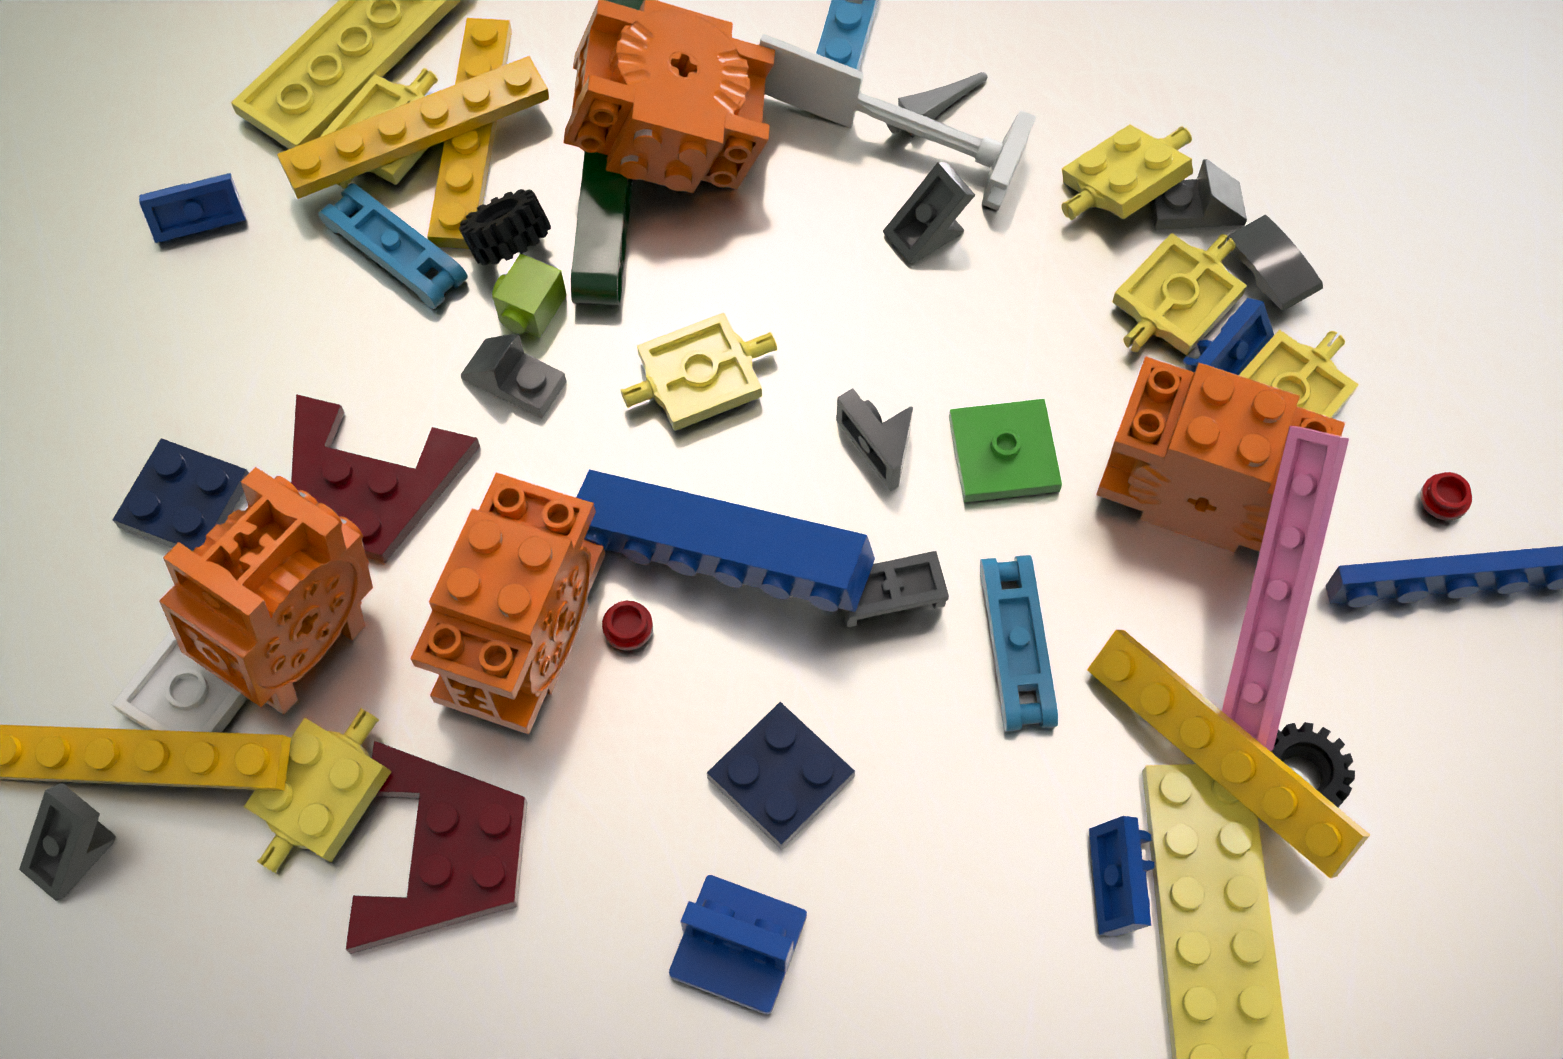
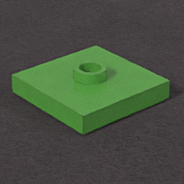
[949,398,1062,503]

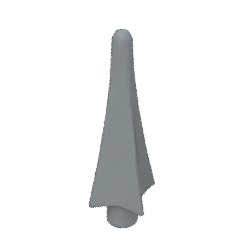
[886,72,988,138]

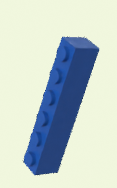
[576,469,875,612]

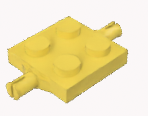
[321,68,438,189]
[1061,124,1193,220]
[1112,233,1247,356]
[620,312,778,431]
[1239,330,1359,418]
[244,708,392,873]

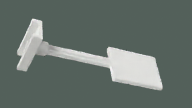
[759,33,1037,211]

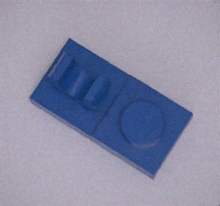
[139,173,246,243]
[1183,298,1274,375]
[1089,815,1155,937]

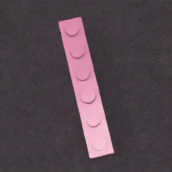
[1222,426,1349,751]

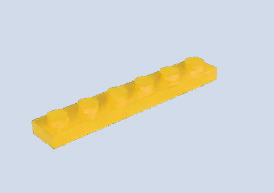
[427,18,512,249]
[277,55,549,199]
[1087,629,1370,879]
[0,725,291,791]

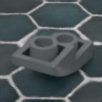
[1227,214,1323,311]

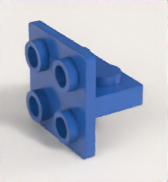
[669,875,807,1015]

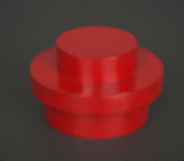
[1420,472,1472,521]
[602,600,653,650]

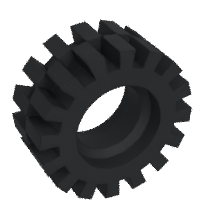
[459,189,551,265]
[1270,722,1355,808]

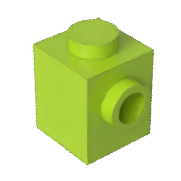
[492,254,567,338]

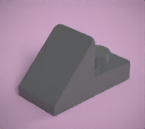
[1150,159,1247,230]
[882,162,975,263]
[460,334,567,418]
[836,388,914,491]
[19,783,116,901]

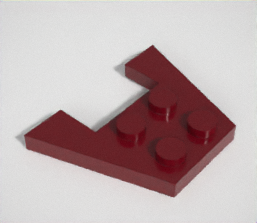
[291,394,480,563]
[345,741,527,954]

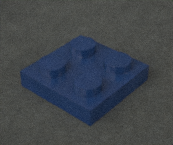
[112,438,249,551]
[707,701,855,850]

